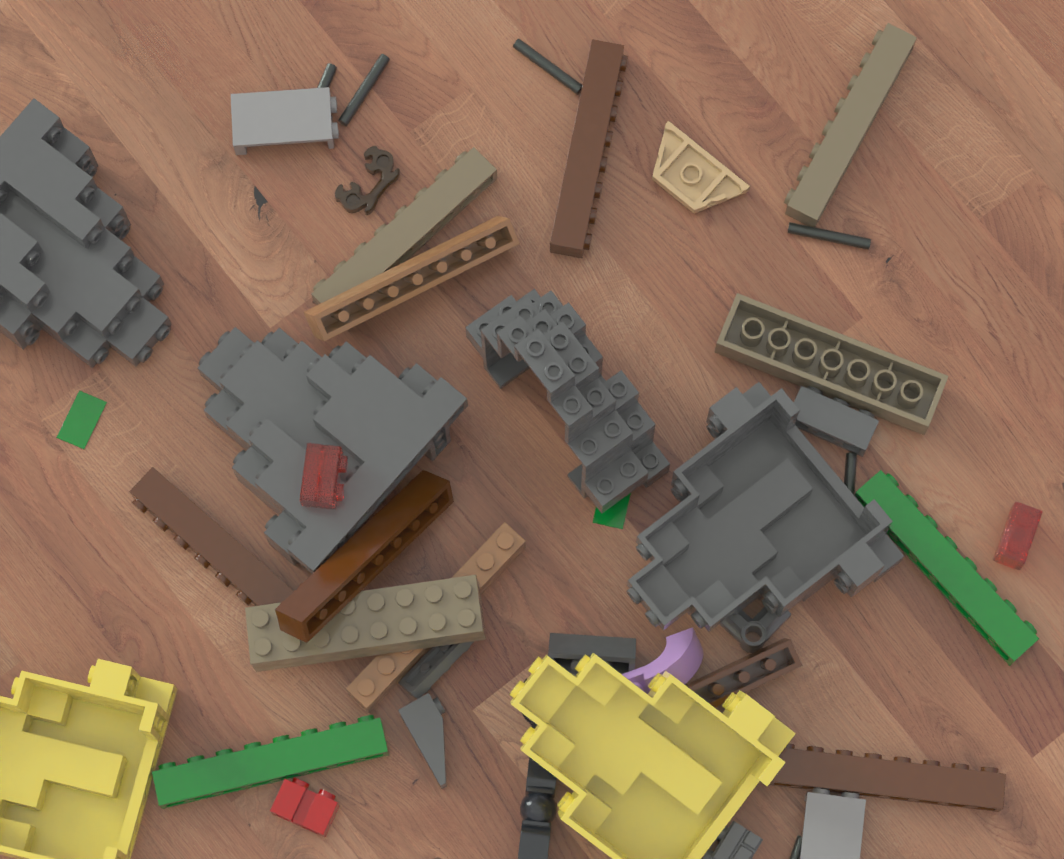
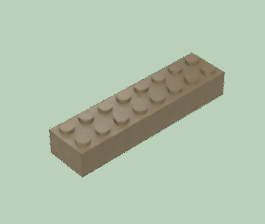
[715,293,948,435]
[245,575,486,672]

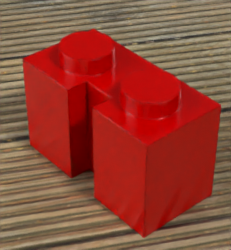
[270,777,340,837]

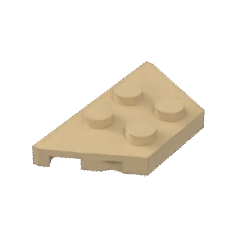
[652,121,750,214]

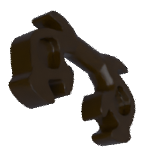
[335,146,400,215]

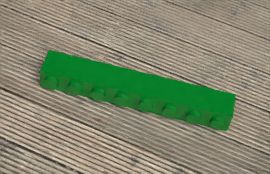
[854,470,1039,666]
[152,715,389,809]

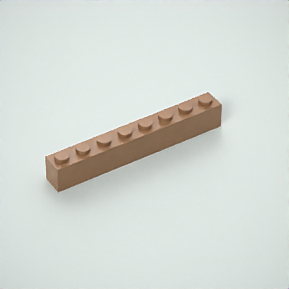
[304,216,520,341]
[346,522,526,713]

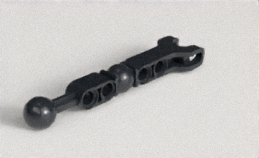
[518,678,557,859]

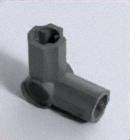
[719,607,791,653]

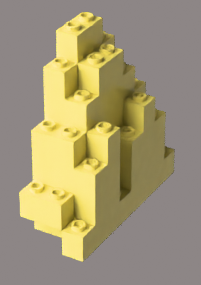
[509,653,796,859]
[0,659,178,859]

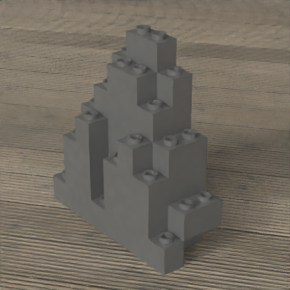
[0,98,172,368]
[465,289,670,513]
[198,327,468,574]
[626,382,904,632]

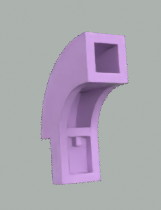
[622,627,703,694]

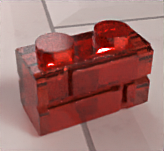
[300,443,348,510]
[993,502,1043,570]

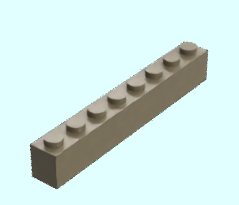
[784,23,917,227]
[311,147,497,305]

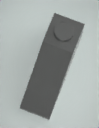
[398,693,447,789]

